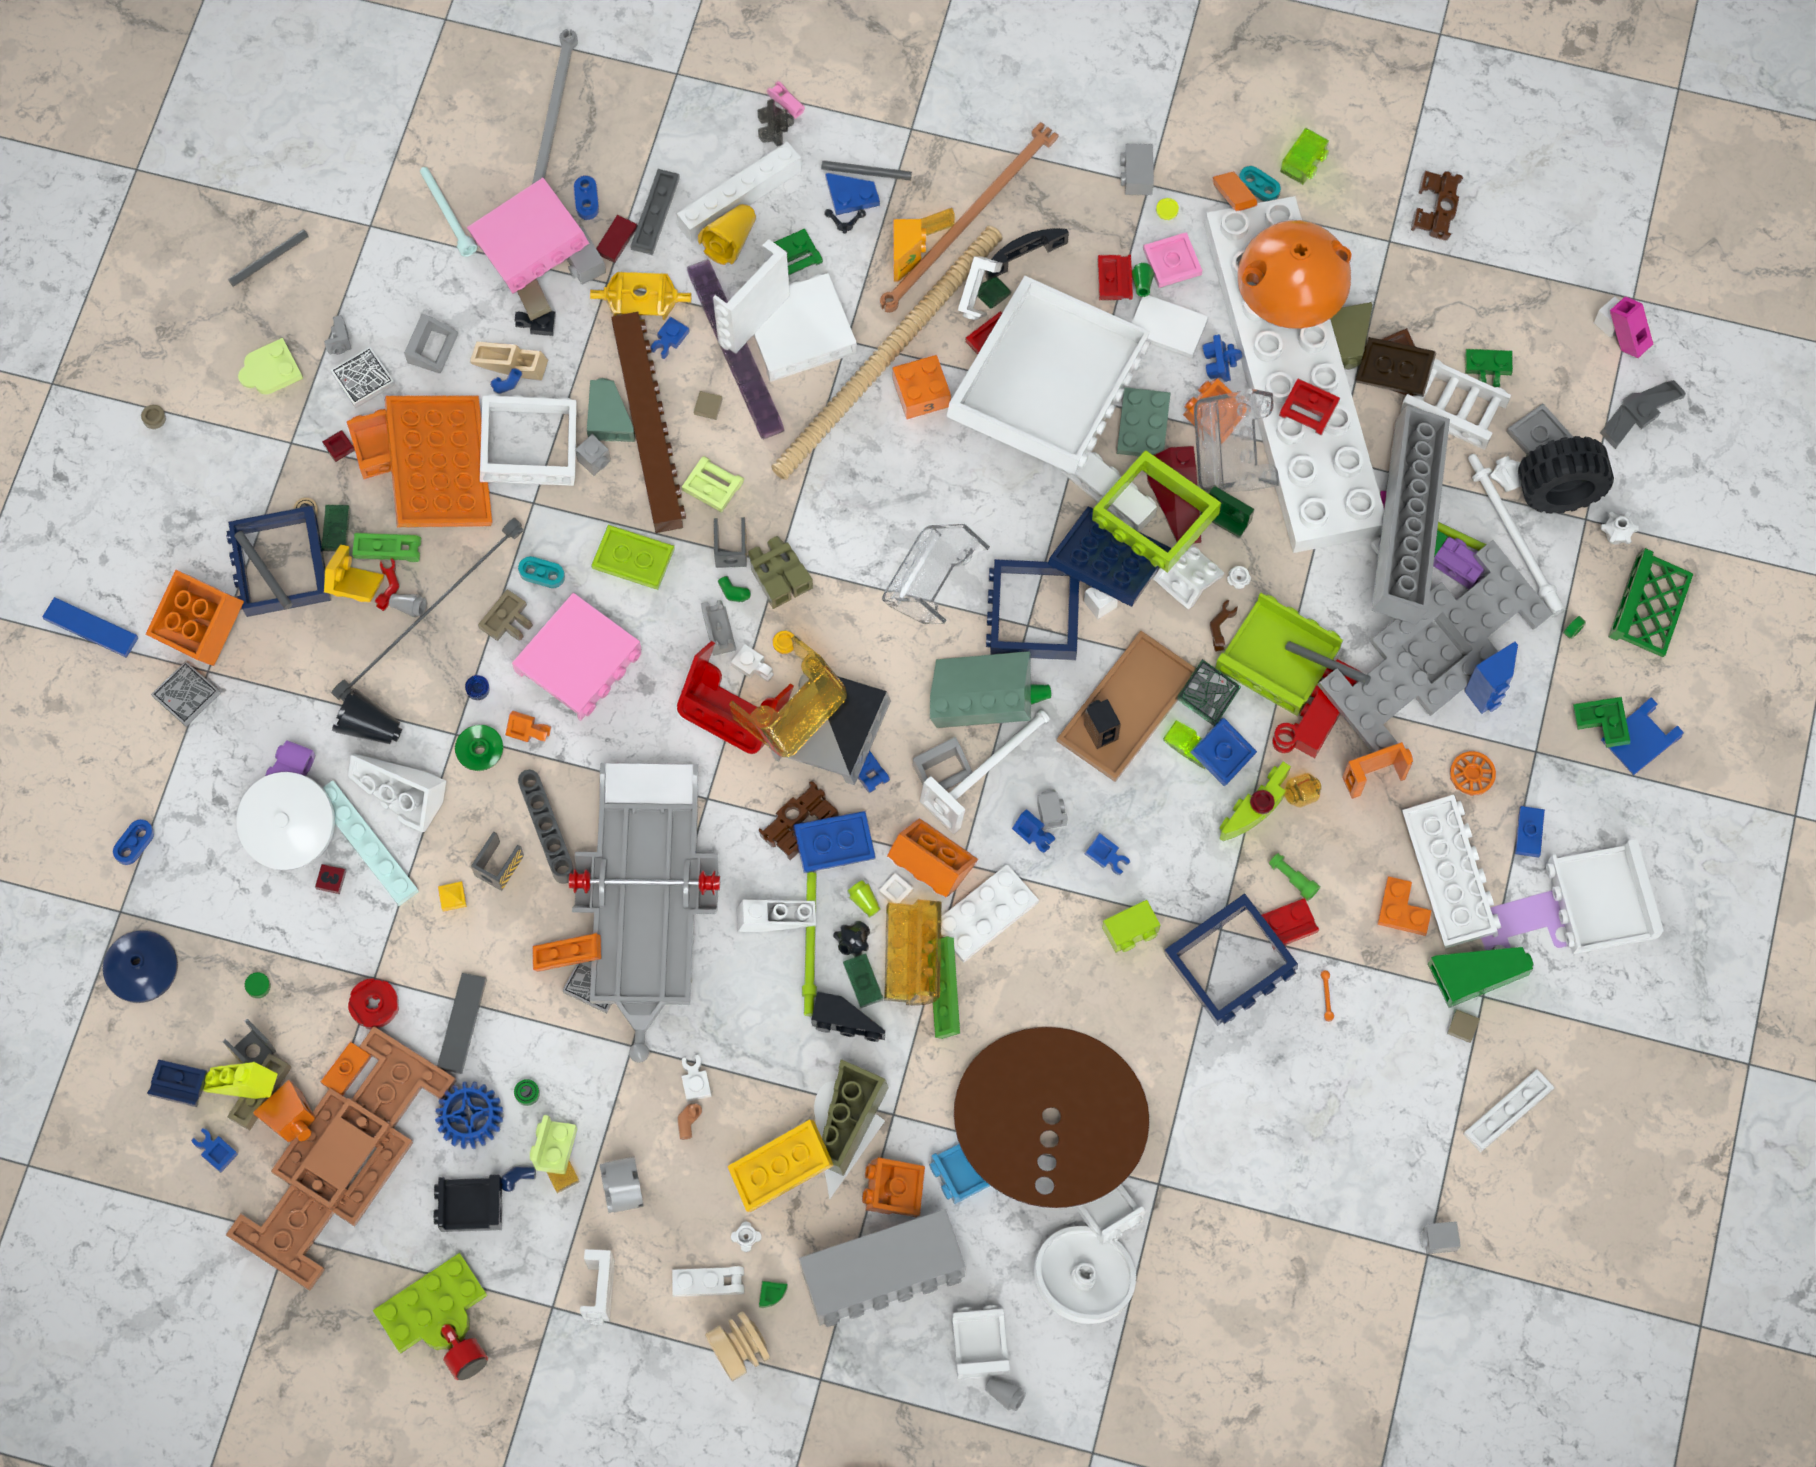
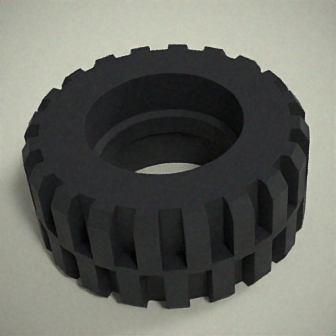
[1518,436,1614,514]

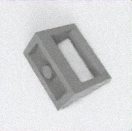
[404,314,458,373]
[913,737,972,790]

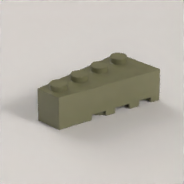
[822,1059,889,1176]

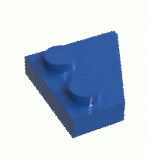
[825,173,880,215]

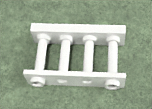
[1400,359,1511,450]

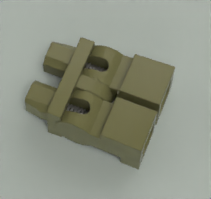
[748,536,813,609]

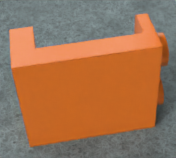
[347,409,391,479]

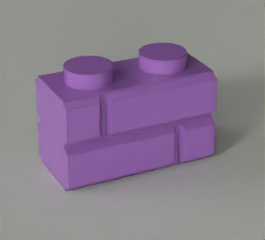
[1433,537,1485,589]

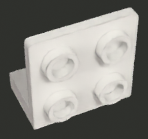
[1153,545,1224,609]

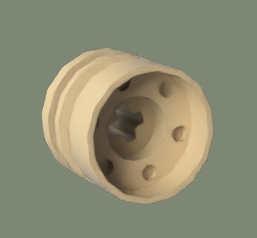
[705,1311,770,1382]

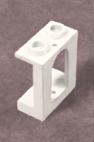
[958,256,1003,320]

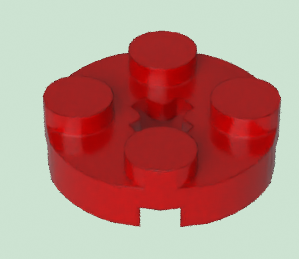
[348,979,399,1030]

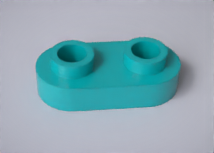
[1239,166,1281,202]
[518,556,565,588]

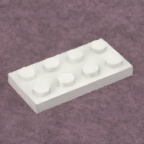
[932,864,1039,963]

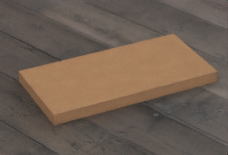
[1057,631,1199,782]

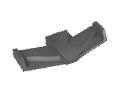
[1600,380,1686,450]

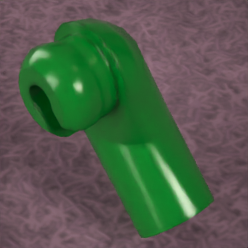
[718,576,751,602]

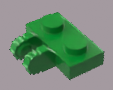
[1465,349,1513,388]

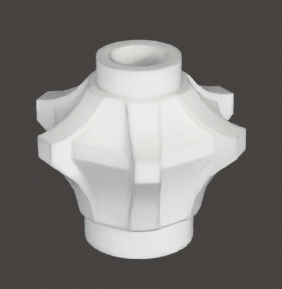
[1489,456,1521,492]
[1601,511,1639,545]

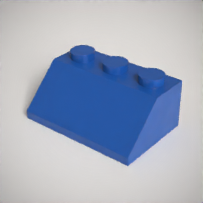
[1464,641,1518,714]

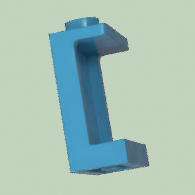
[929,1144,990,1205]

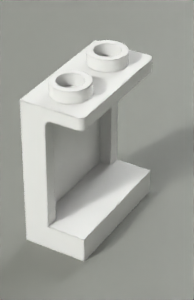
[1074,1184,1146,1245]
[580,1249,615,1325]
[952,1305,1010,1379]

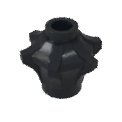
[833,921,870,958]

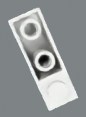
[737,900,816,932]

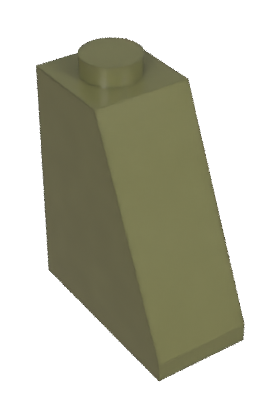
[1330,302,1373,370]

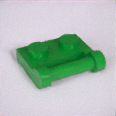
[774,228,823,276]

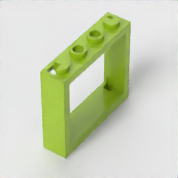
[1092,450,1221,573]

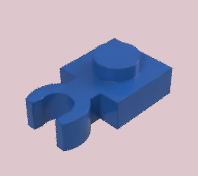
[651,317,690,359]
[1012,809,1055,853]
[1084,833,1130,875]
[191,1128,238,1173]

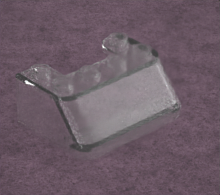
[1194,389,1279,492]

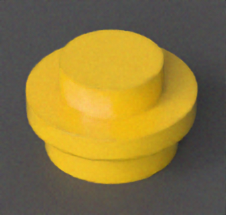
[773,631,797,654]

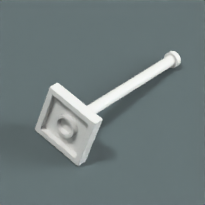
[920,710,1050,835]

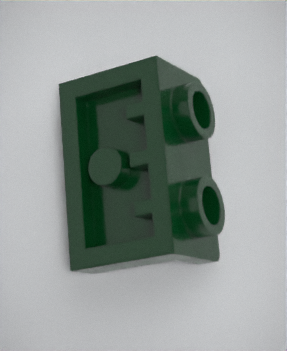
[1200,486,1255,538]

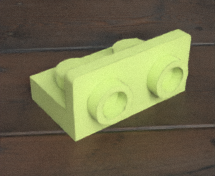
[530,1115,577,1174]

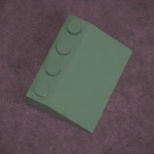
[930,651,1031,728]

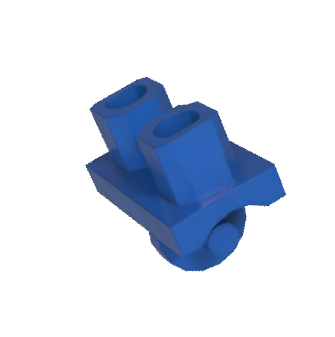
[1203,334,1242,382]

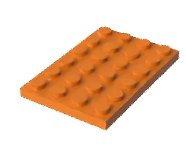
[385,396,492,527]

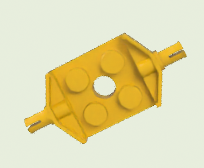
[590,272,692,320]

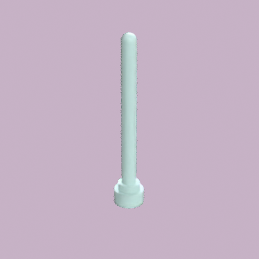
[420,167,478,257]

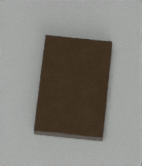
[1356,337,1437,397]

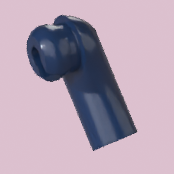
[501,1166,536,1192]

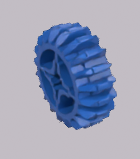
[435,1082,504,1149]

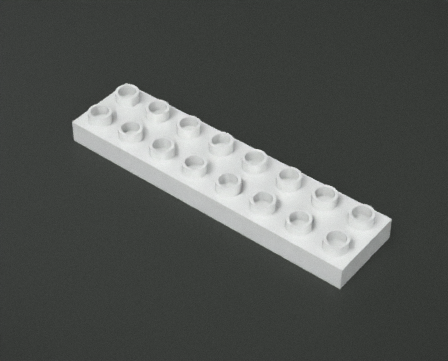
[1204,196,1384,553]

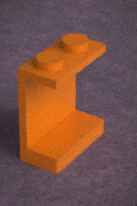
[1342,742,1413,799]

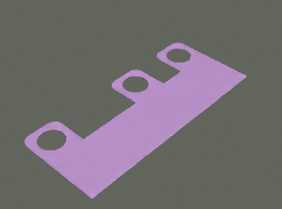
[1481,890,1567,950]

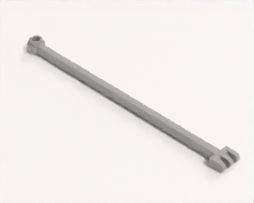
[532,29,578,184]

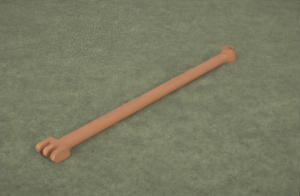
[880,122,1059,313]

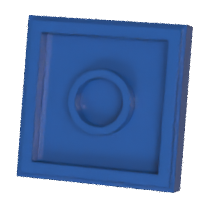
[1191,718,1257,786]

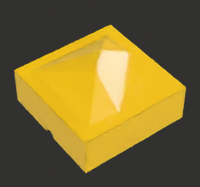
[438,882,467,912]

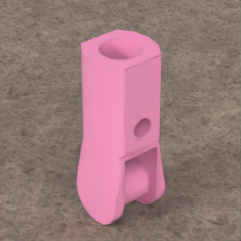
[767,81,805,119]

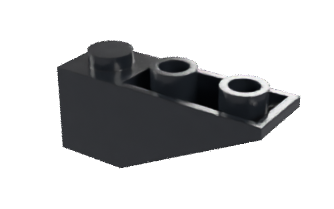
[811,991,886,1042]

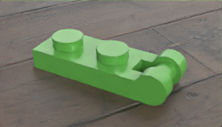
[352,533,421,562]

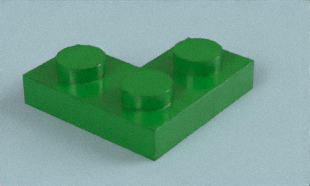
[1573,697,1630,748]

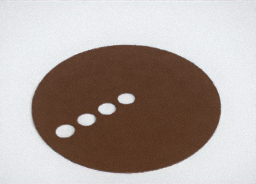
[954,1027,1149,1208]

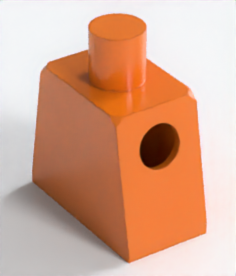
[253,1080,315,1142]

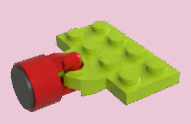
[373,1253,488,1381]

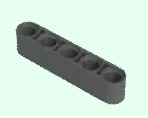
[518,769,574,884]

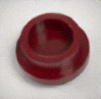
[1250,790,1275,814]

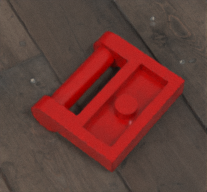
[1279,378,1340,436]

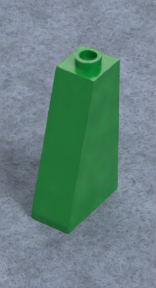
[1428,947,1534,1008]

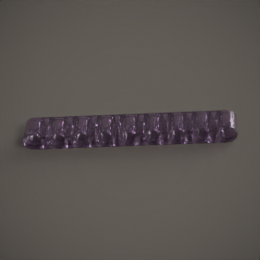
[687,259,784,440]

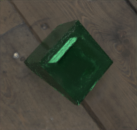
[977,277,1012,309]

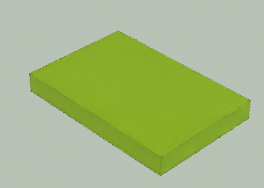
[591,525,675,590]

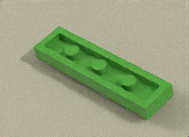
[929,936,960,1039]

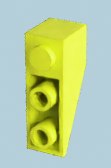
[203,1062,278,1099]

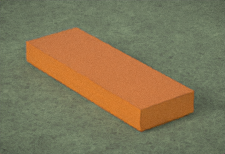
[1213,171,1257,211]
[533,933,601,972]

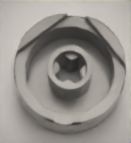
[600,1157,644,1213]

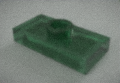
[321,505,350,552]
[843,953,883,1009]

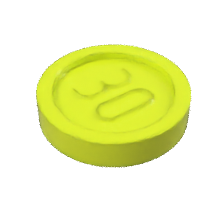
[1156,198,1179,220]

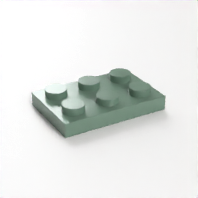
[1117,387,1171,457]

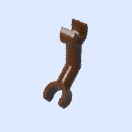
[1210,600,1238,652]

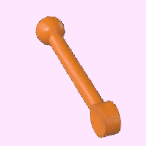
[1321,970,1334,1022]

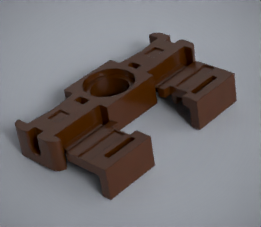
[1411,171,1463,241]
[759,781,839,860]

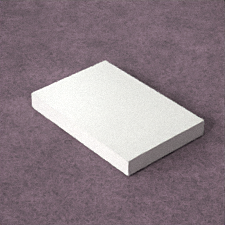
[1132,295,1209,358]

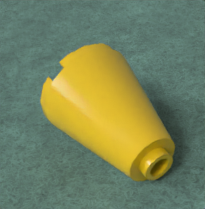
[698,204,756,265]

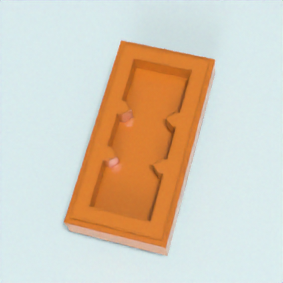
[321,1042,372,1096]

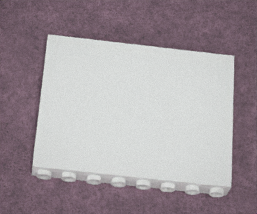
[946,276,1151,475]

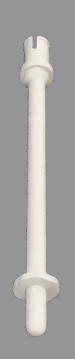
[1468,454,1566,616]

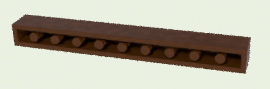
[611,312,686,534]

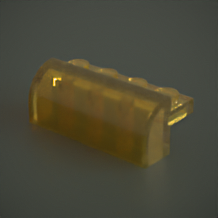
[884,899,942,1006]

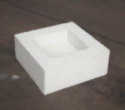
[879,873,913,909]

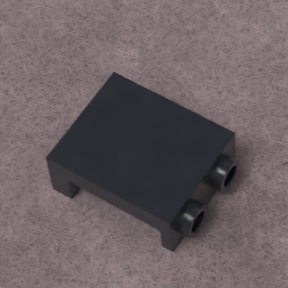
[433,1175,502,1232]

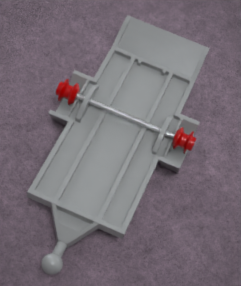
[569,763,720,1063]

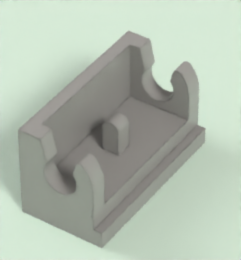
[701,600,736,656]

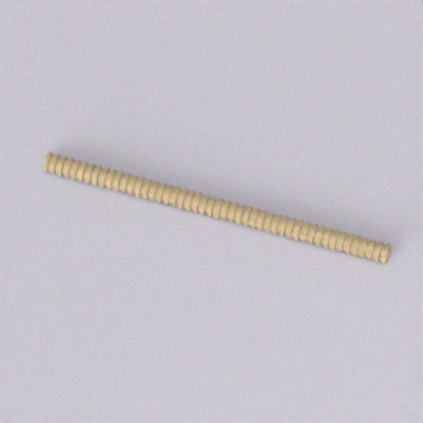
[771,226,1003,480]

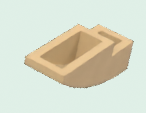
[470,342,548,380]

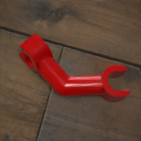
[375,558,400,611]

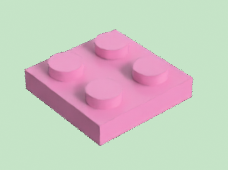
[1143,232,1202,288]

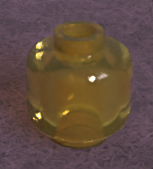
[1285,773,1322,808]

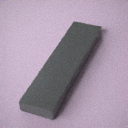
[631,169,680,255]
[437,973,487,1074]

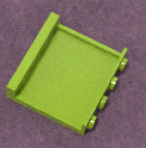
[1215,593,1343,717]

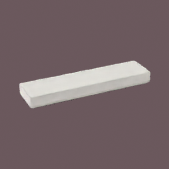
[1463,1069,1555,1153]

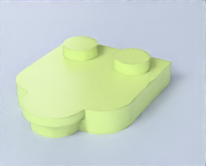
[238,338,303,395]

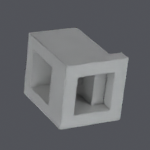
[1037,790,1068,830]

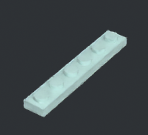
[323,780,419,906]

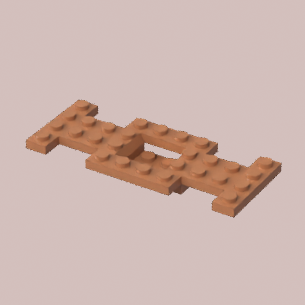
[226,1026,457,1291]

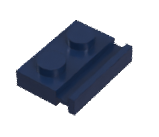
[147,1059,208,1107]

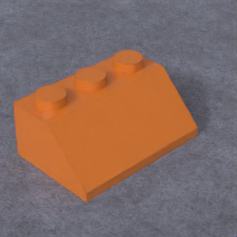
[887,818,978,897]

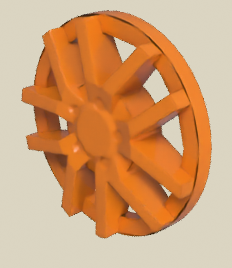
[1450,751,1496,796]

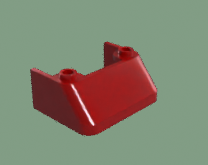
[677,641,794,754]

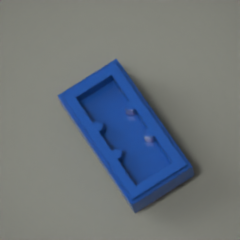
[1515,806,1545,858]

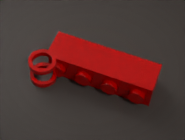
[1272,659,1363,759]

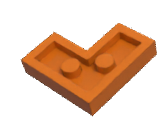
[1377,876,1432,936]

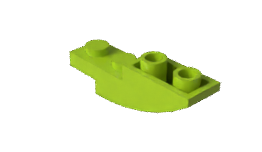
[1219,761,1291,842]

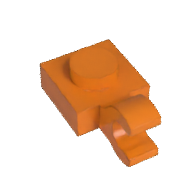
[505,711,551,742]

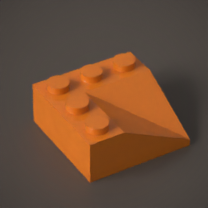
[145,569,244,666]

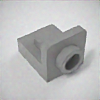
[324,315,351,354]

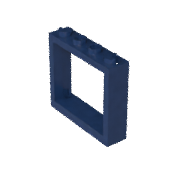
[226,505,331,617]
[986,559,1079,660]
[1165,893,1298,1026]

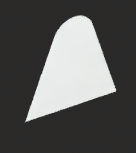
[814,1081,885,1199]

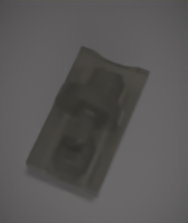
[757,99,794,146]

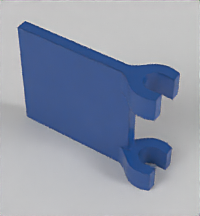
[1601,697,1684,776]

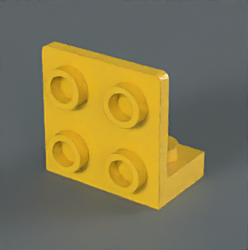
[324,544,384,602]

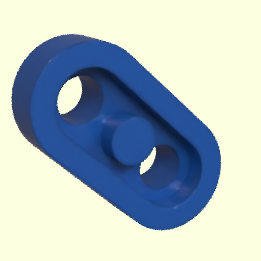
[574,176,599,220]
[113,819,154,865]

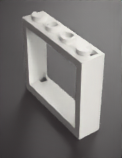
[480,394,576,486]

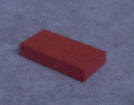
[596,215,637,263]

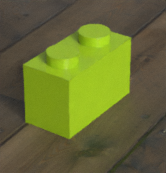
[1102,900,1161,953]

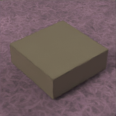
[694,391,723,420]
[1447,1009,1480,1043]

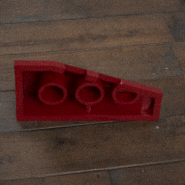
[1147,446,1202,544]

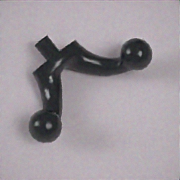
[824,209,866,234]

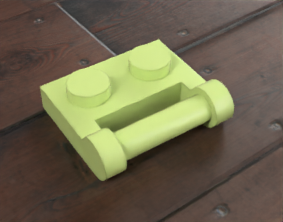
[682,456,744,513]

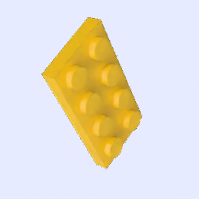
[727,1119,834,1212]

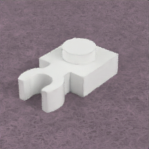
[682,1055,712,1102]

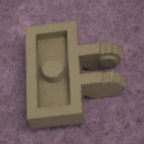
[478,589,533,641]

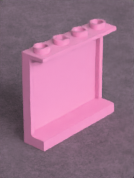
[467,178,589,294]
[512,593,641,721]

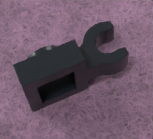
[514,311,556,336]

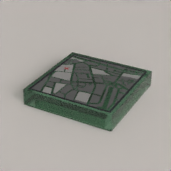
[1175,659,1241,726]

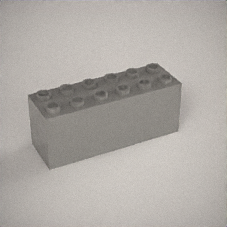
[799,1209,966,1327]

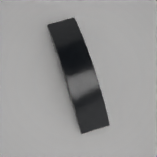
[986,228,1069,281]

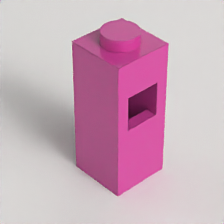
[1610,296,1654,358]

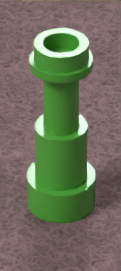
[1269,853,1321,901]

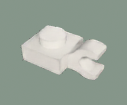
[731,644,774,682]

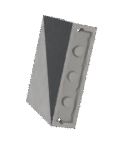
[771,667,891,785]

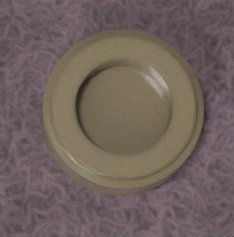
[141,405,166,429]

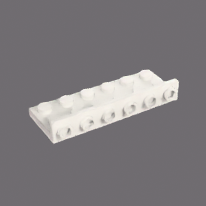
[1402,795,1501,949]

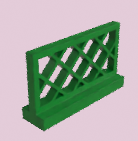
[1608,548,1693,657]

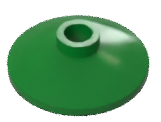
[455,725,503,771]

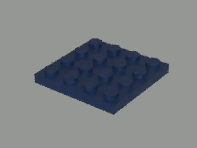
[1048,506,1171,607]

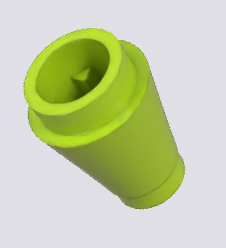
[847,880,881,918]

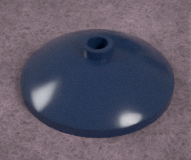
[103,930,178,1003]

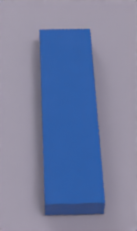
[42,597,138,658]

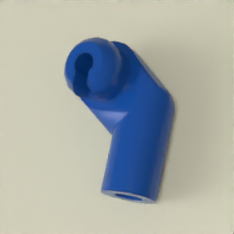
[490,368,522,394]

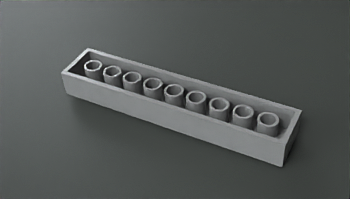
[1372,405,1450,625]

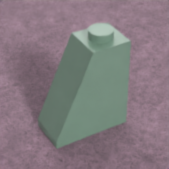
[587,378,635,442]

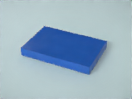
[793,811,876,873]

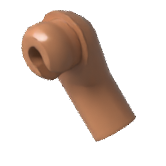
[678,1103,702,1140]

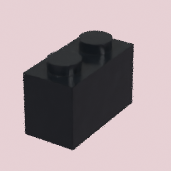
[1084,699,1121,749]

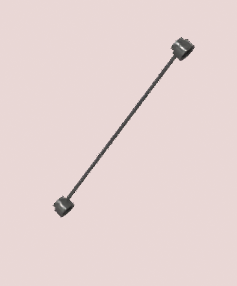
[331,518,524,702]

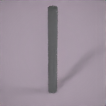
[821,160,912,181]
[228,229,309,287]
[234,531,293,610]
[1285,641,1371,685]

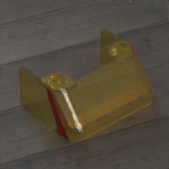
[729,635,847,758]

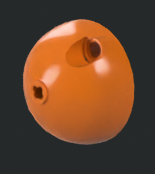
[1237,220,1352,329]

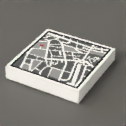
[330,347,395,408]

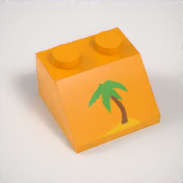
[894,219,926,282]

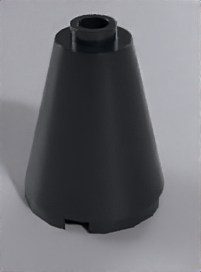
[332,688,403,744]

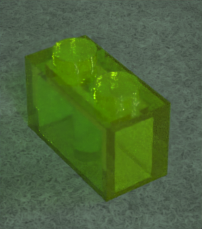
[1280,128,1329,185]

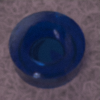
[465,675,490,700]

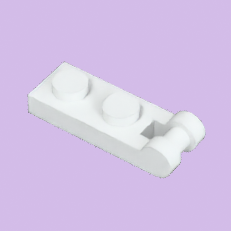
[672,1266,744,1297]

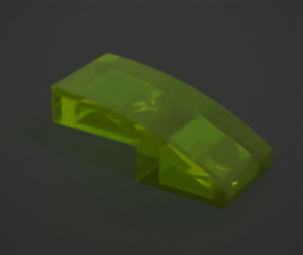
[1163,720,1206,769]

